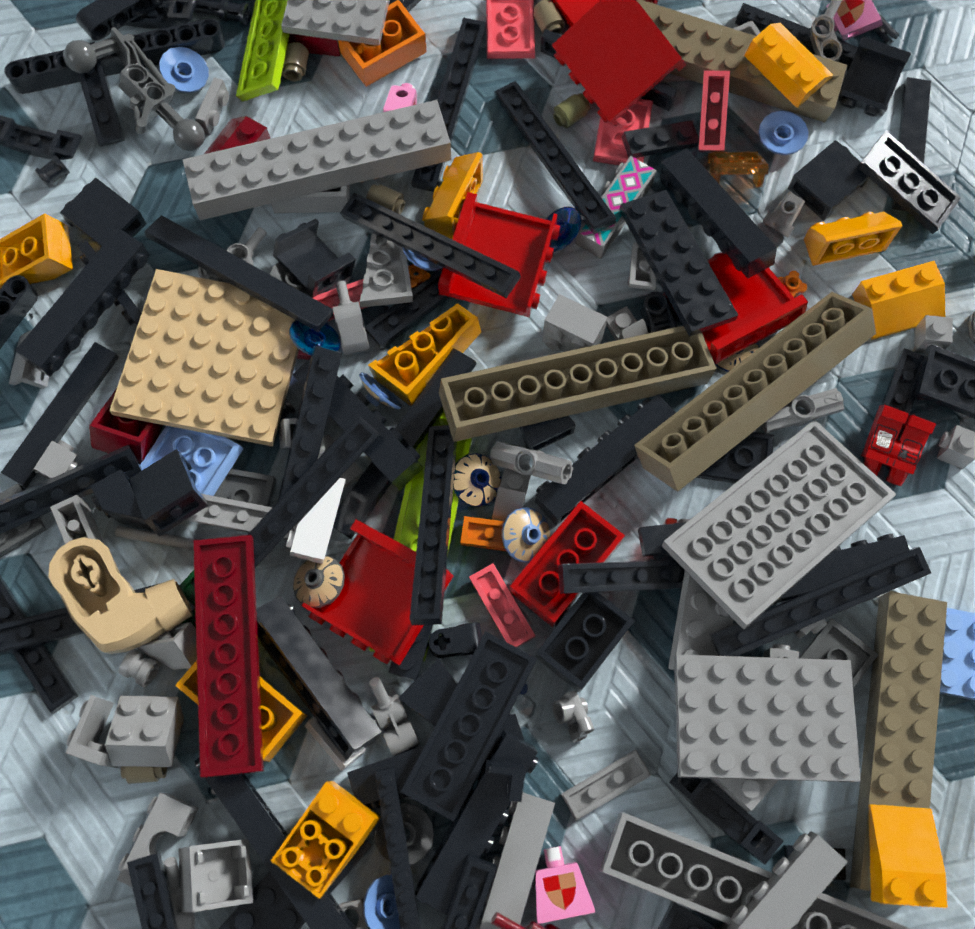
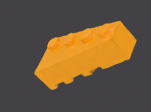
[368,303,481,406]

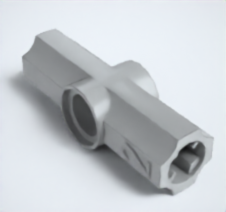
[761,388,844,433]
[490,441,573,484]

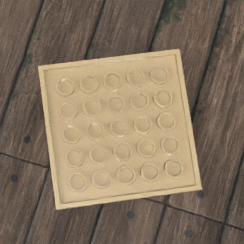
[110,269,303,446]

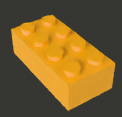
[175,660,307,762]

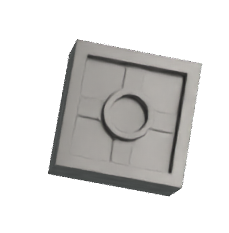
[178,839,253,913]

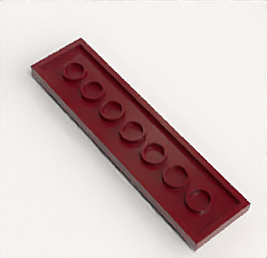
[193,535,264,778]

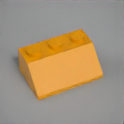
[744,23,833,108]
[422,152,483,239]
[804,212,902,266]
[852,261,945,340]

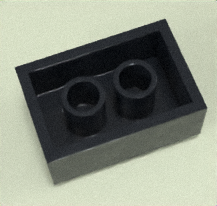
[535,592,635,693]

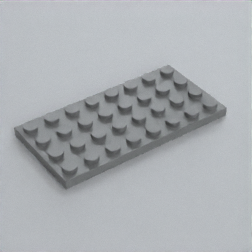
[662,419,896,629]

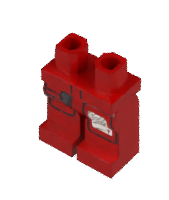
[861,405,936,486]

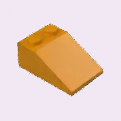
[0,213,73,289]
[868,804,947,908]

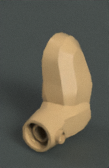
[48,537,193,654]

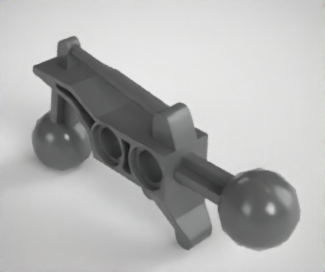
[63,27,205,151]

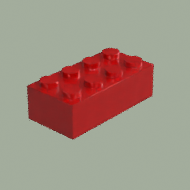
[509,501,625,628]

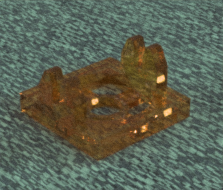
[708,152,769,187]

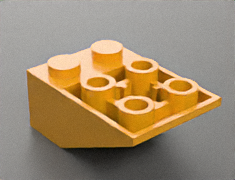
[271,781,381,899]

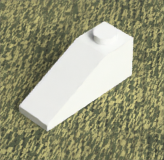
[286,478,346,564]

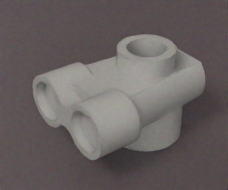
[762,192,805,238]
[553,691,595,742]

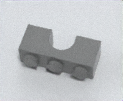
[117,793,199,887]

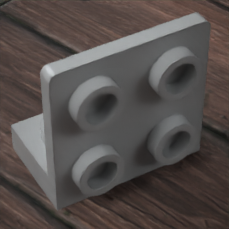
[66,695,118,768]

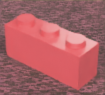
[699,71,730,152]

